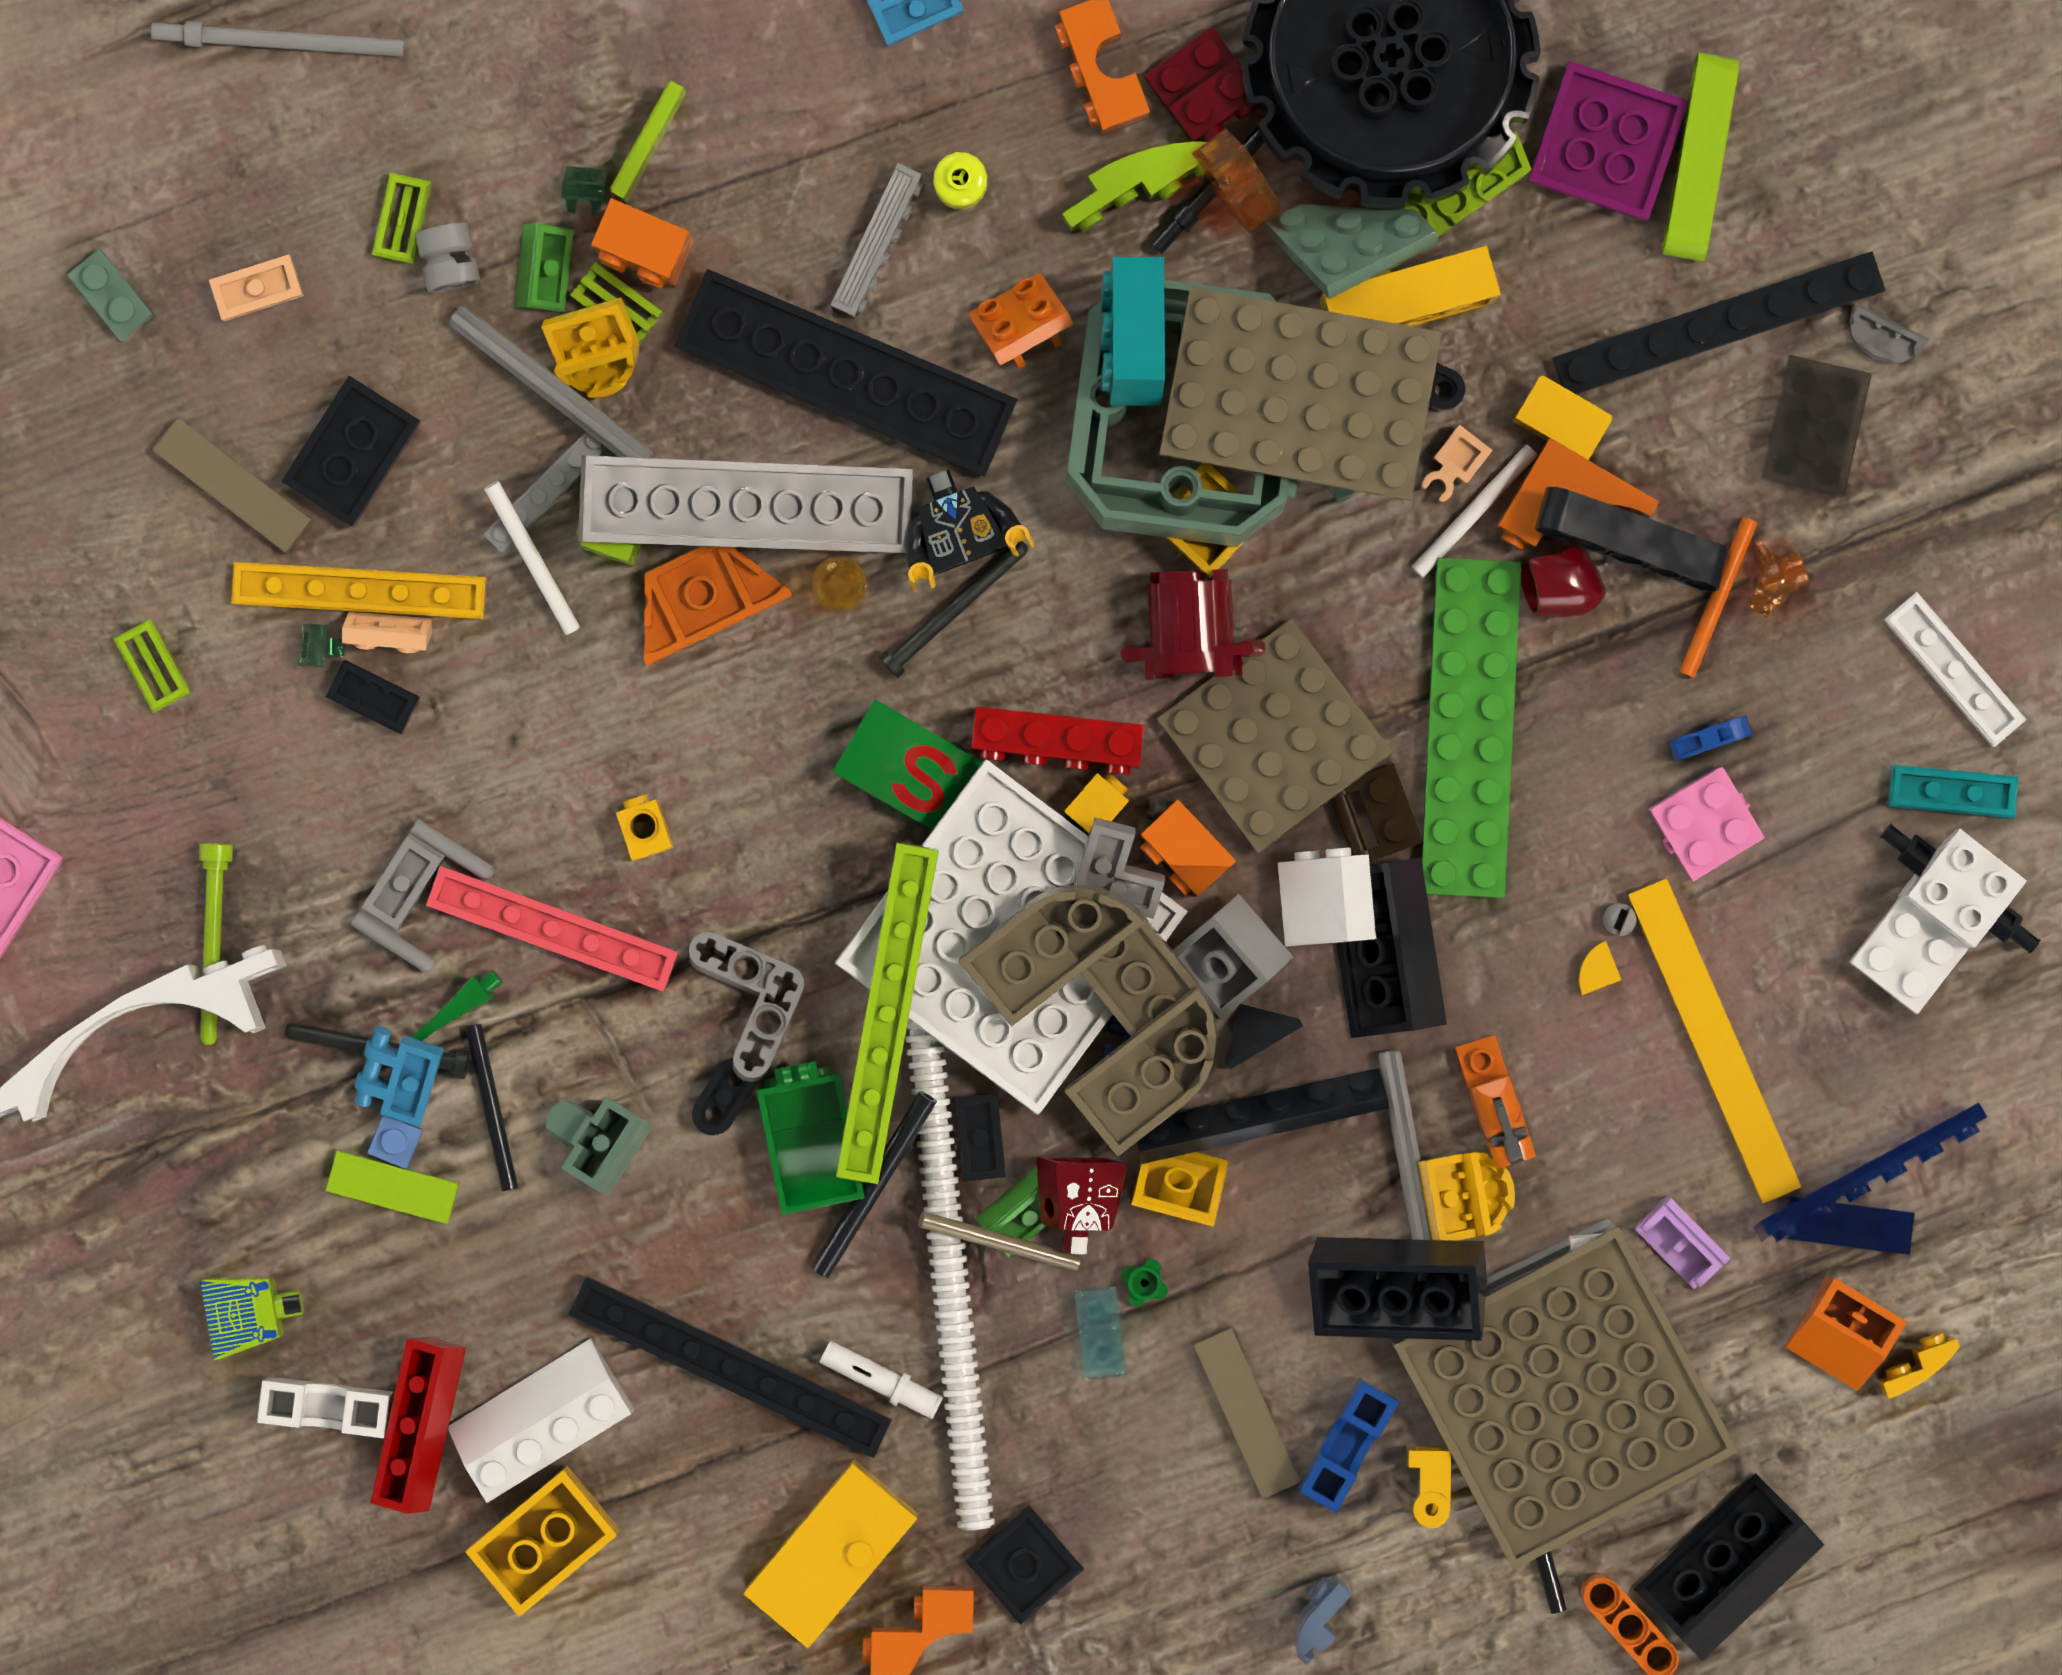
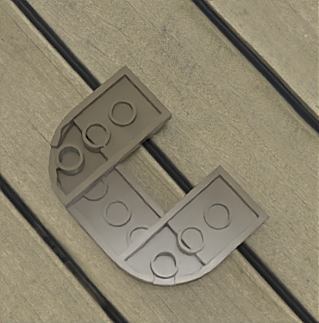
[959,885,1216,1157]

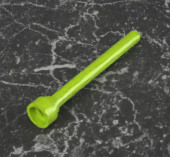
[198,843,233,1045]

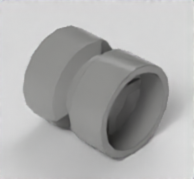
[415,223,480,293]

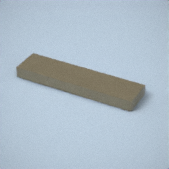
[152,417,313,553]
[1193,1327,1301,1499]

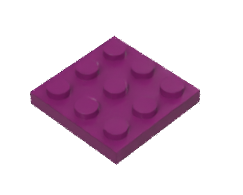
[1527,61,1688,222]

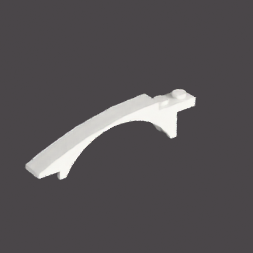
[0,945,287,1122]

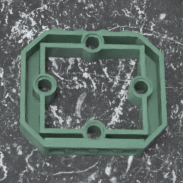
[1066,280,1297,547]

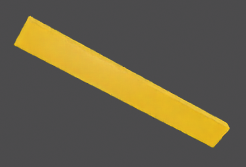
[1627,878,1802,1204]

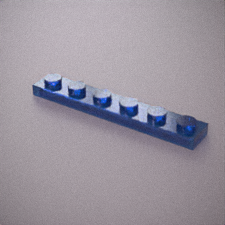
[1753,1103,1987,1243]

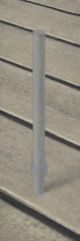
[151,21,405,57]

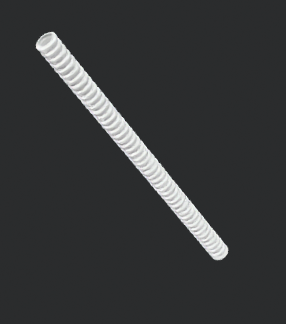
[906,1019,995,1531]

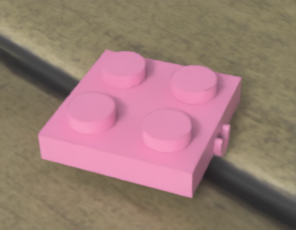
[1648,765,1765,882]

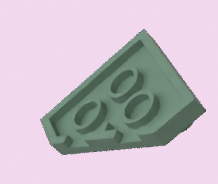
[1265,204,1439,299]

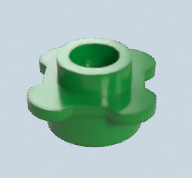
[1121,1259,1168,1306]

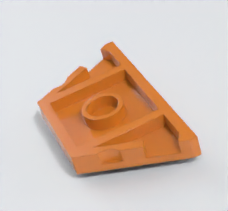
[644,546,793,667]

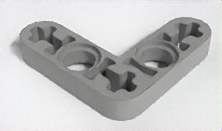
[688,932,804,1082]

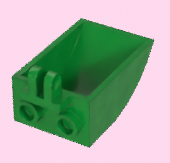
[757,1061,865,1215]

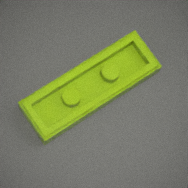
[610,81,687,204]
[326,1150,460,1224]

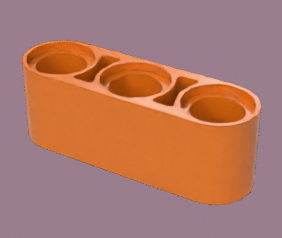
[1580,1573,1679,1675]

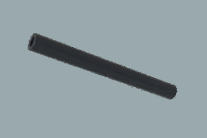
[811,1091,937,1278]

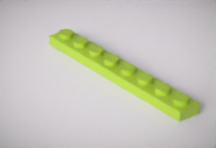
[836,842,939,1184]

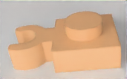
[1421,425,1493,503]

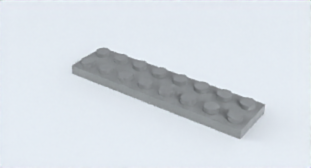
[578,455,913,553]

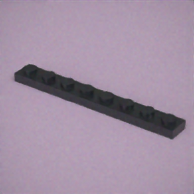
[1552,251,1886,395]
[568,1275,892,1458]

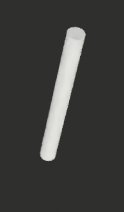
[1411,444,1538,578]
[484,481,580,635]

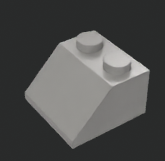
[1173,894,1294,1019]

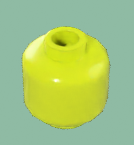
[933,152,988,210]

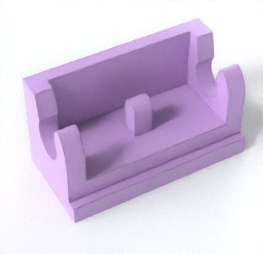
[1634,1196,1731,1289]

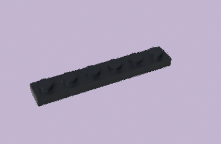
[1137,1068,1389,1164]

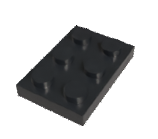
[281,376,421,528]

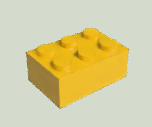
[465,1465,621,1617]

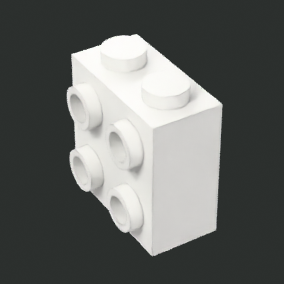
[1278,847,1376,947]

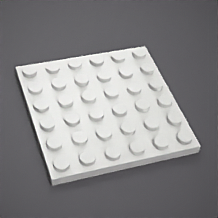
[834,759,1188,1115]

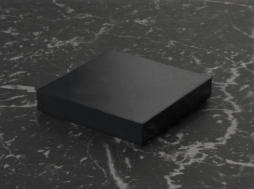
[965,1505,1084,1625]

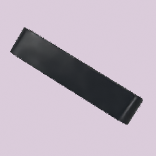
[1535,487,1729,591]

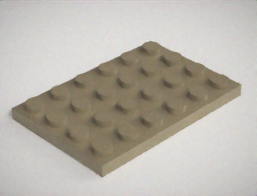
[1160,286,1442,501]

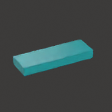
[1887,765,2019,819]

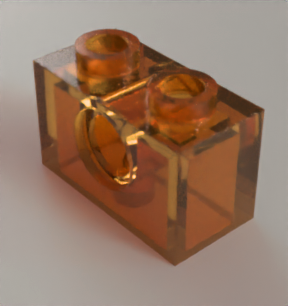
[1192,129,1283,233]

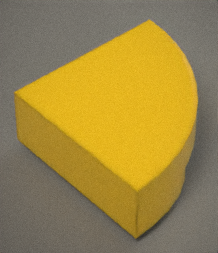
[1578,941,1621,995]

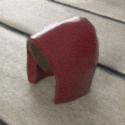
[1520,543,1606,617]

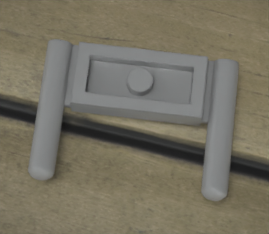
[351,819,494,973]

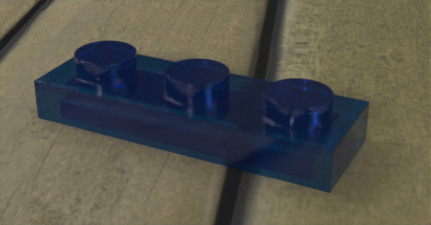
[1782,1196,1915,1255]

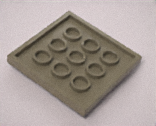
[1157,618,1393,854]

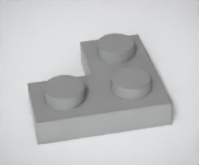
[1074,817,1165,919]

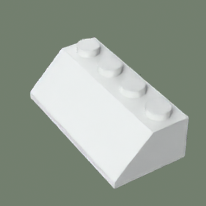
[448,1338,635,1503]

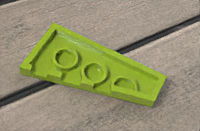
[1369,131,1532,271]

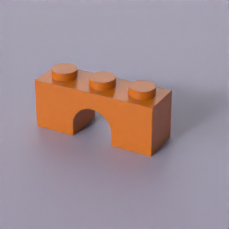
[1054,0,1150,136]

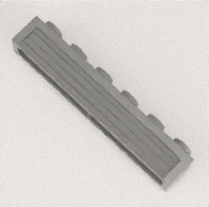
[830,163,924,319]
[483,432,608,554]

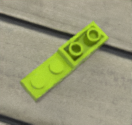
[1062,141,1222,233]

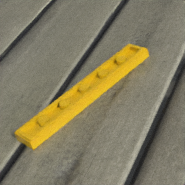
[231,562,487,620]

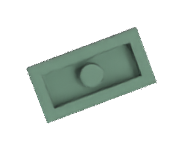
[67,248,155,341]

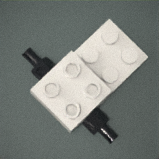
[1849,823,2041,1014]

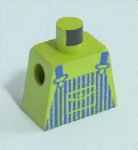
[200,1277,304,1360]

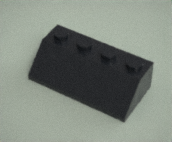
[1337,858,1447,1038]
[1308,1237,1487,1341]
[1634,1473,1825,1661]

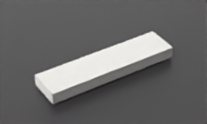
[1883,592,2026,747]

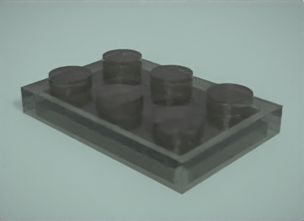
[1760,355,1872,498]

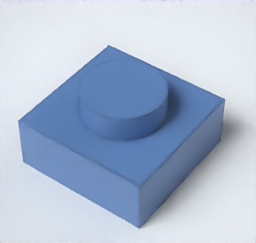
[368,1116,424,1169]

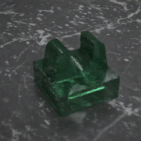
[562,166,609,215]
[299,623,345,668]

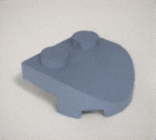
[1295,1573,1352,1664]

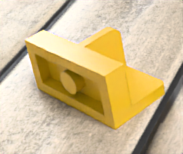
[1512,376,1612,460]

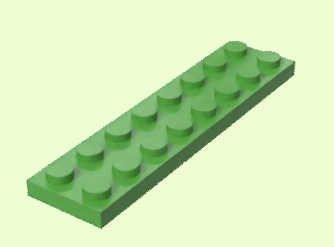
[1421,558,1521,898]

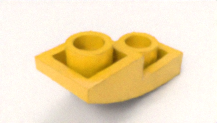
[1877,1332,1960,1399]

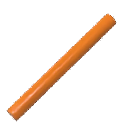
[1679,517,1758,678]

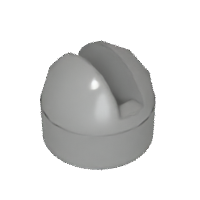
[1602,903,1637,936]

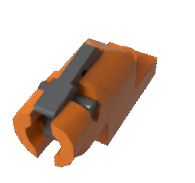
[1454,1034,1536,1169]

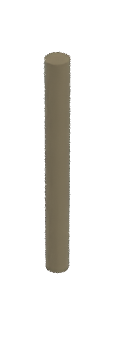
[918,1211,1080,1271]

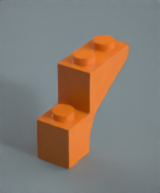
[863,1585,974,1675]

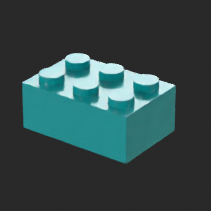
[1101,257,1165,406]

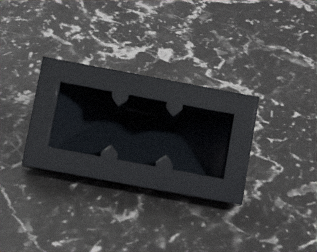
[1225,1004,1303,1069]

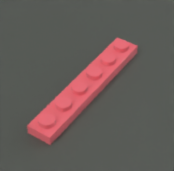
[426,866,679,992]

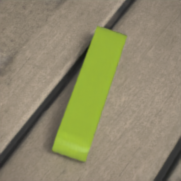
[1662,52,1740,262]

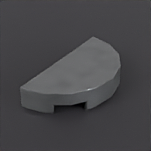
[1848,302,1930,364]

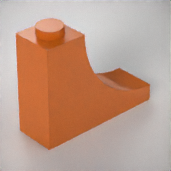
[1496,438,1659,551]

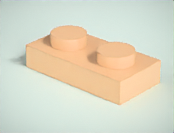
[209,254,304,322]
[342,611,432,653]

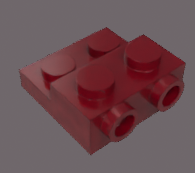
[1144,27,1256,142]

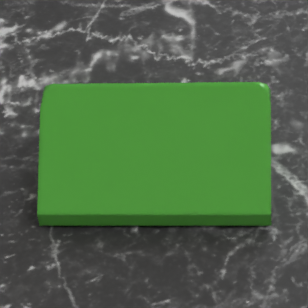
[514,223,574,313]
[977,1166,1047,1258]

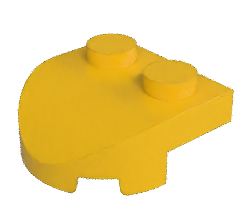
[541,298,639,398]
[1418,1152,1515,1241]

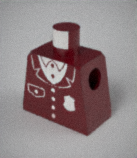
[1036,1156,1127,1254]

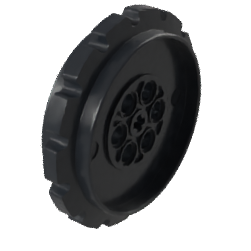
[1241,0,1541,209]

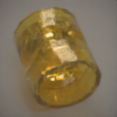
[812,556,868,615]

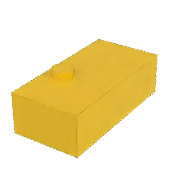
[1319,245,1501,327]
[743,1459,919,1648]

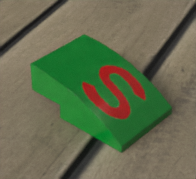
[833,699,983,830]

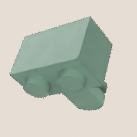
[546,1097,653,1197]

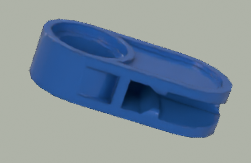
[1668,715,1753,762]

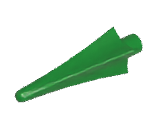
[411,969,503,1041]

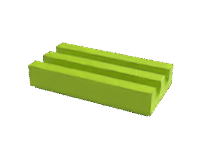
[372,173,432,265]
[570,262,663,345]
[114,619,192,713]

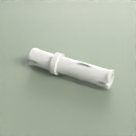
[819,1341,943,1419]

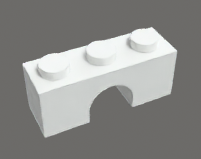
[257,1376,394,1438]

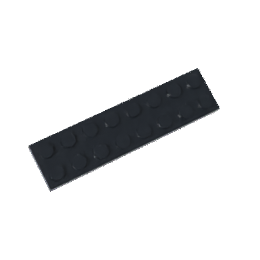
[675,269,1018,477]

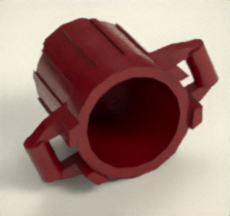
[1121,569,1266,680]

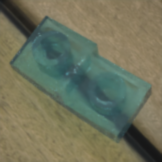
[1074,1287,1127,1380]

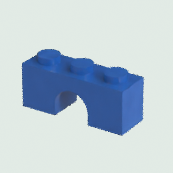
[1297,1377,1399,1513]

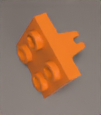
[967,272,1074,369]

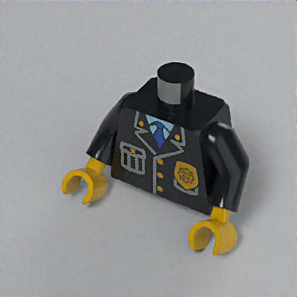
[905,470,1035,592]

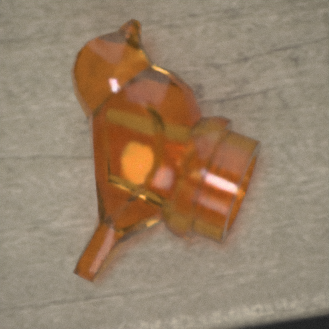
[1749,539,1810,619]

